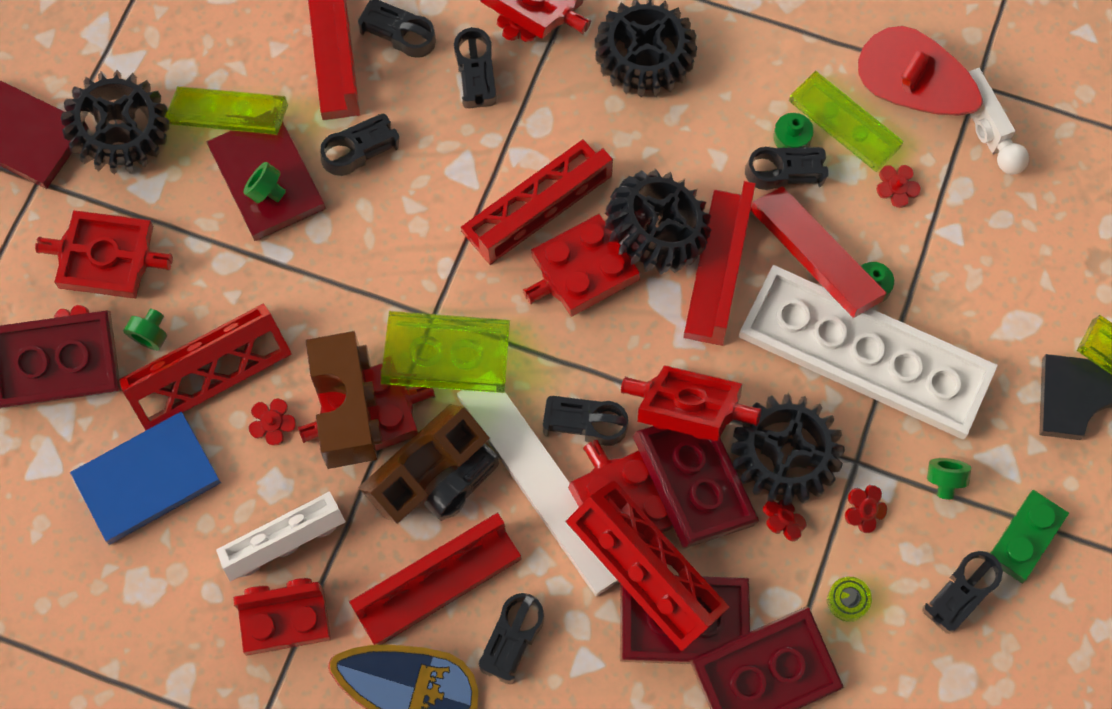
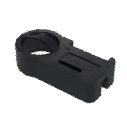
[358,0,436,58]
[454,27,497,108]
[320,114,399,176]
[745,146,829,190]
[543,396,628,446]
[424,444,499,521]
[923,551,1003,634]
[479,593,544,684]

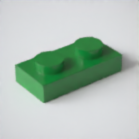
[990,490,1069,583]

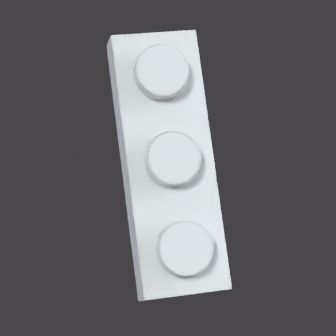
[216,491,345,582]

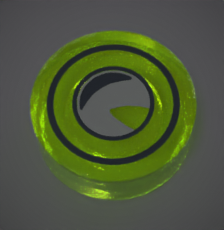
[827,576,872,622]

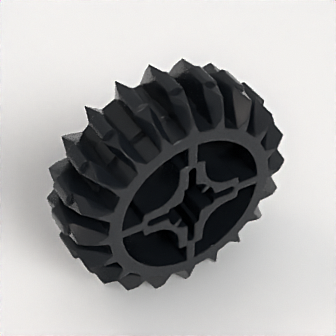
[594,0,697,98]
[61,70,169,175]
[605,169,712,275]
[731,393,845,505]

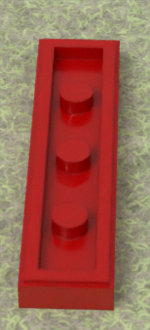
[750,186,886,318]

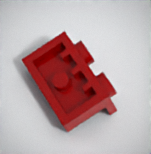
[233,578,331,656]

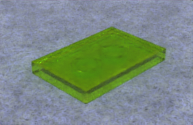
[381,311,510,393]

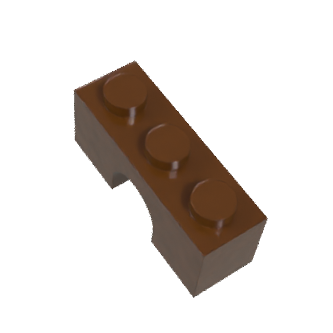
[305,331,382,469]
[358,404,490,524]

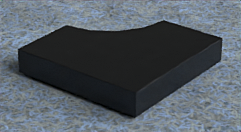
[1039,354,1112,440]

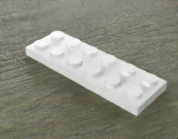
[739,265,998,440]

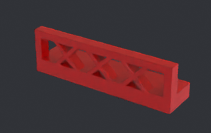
[308,0,360,120]
[461,139,613,265]
[683,181,756,346]
[119,303,292,431]
[565,480,730,651]
[349,512,522,645]

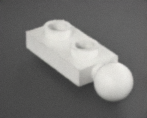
[968,68,1029,175]

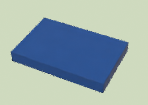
[70,411,221,545]

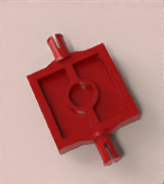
[480,0,591,39]
[35,210,173,299]
[523,214,640,317]
[298,360,436,451]
[621,365,761,442]
[568,440,674,544]

